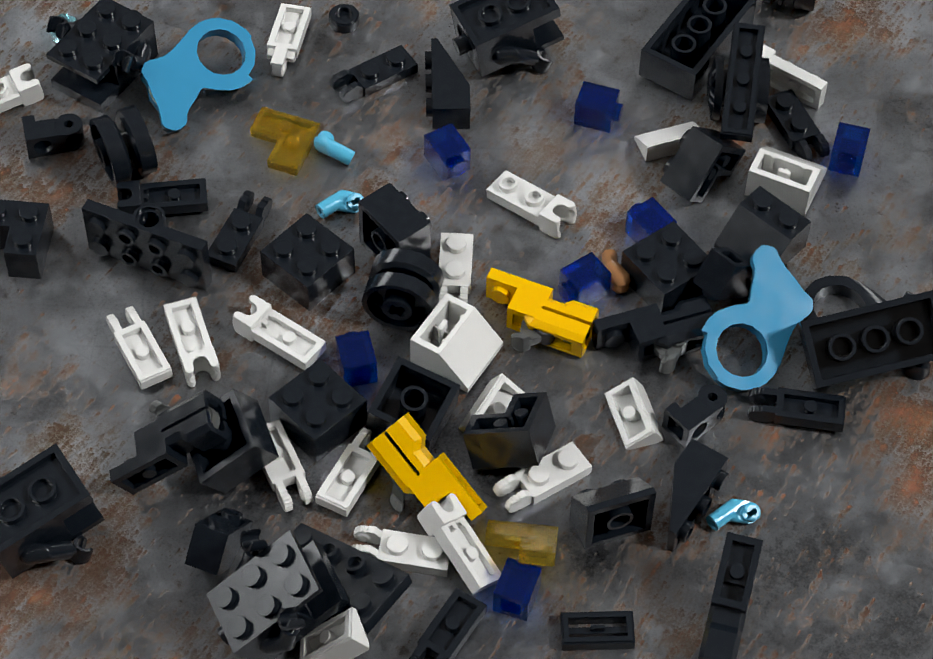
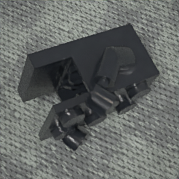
[46,0,158,113]
[449,0,564,77]
[0,443,105,579]
[206,528,350,659]

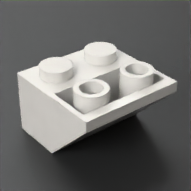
[744,146,827,217]
[410,293,503,393]

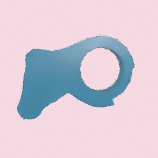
[140,18,256,132]
[701,245,813,392]

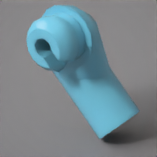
[314,131,355,165]
[315,190,364,219]
[706,499,761,531]

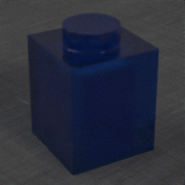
[574,81,624,133]
[828,122,870,177]
[424,123,471,181]
[625,197,677,243]
[558,252,612,305]
[335,330,378,387]
[493,557,542,621]

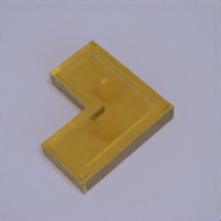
[250,107,321,176]
[485,519,559,567]

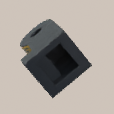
[21,113,85,159]
[662,384,728,448]

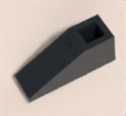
[425,38,471,129]
[667,438,730,552]

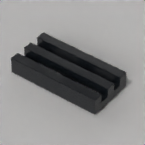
[560,611,635,651]

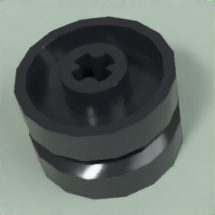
[89,105,158,186]
[361,248,444,331]

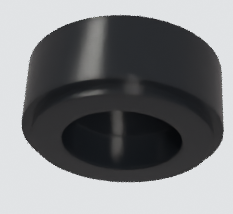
[329,4,359,34]

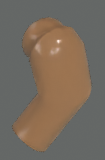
[601,249,631,294]

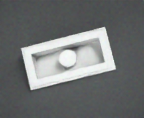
[634,121,700,162]
[459,373,525,432]
[604,377,665,450]
[300,607,369,659]

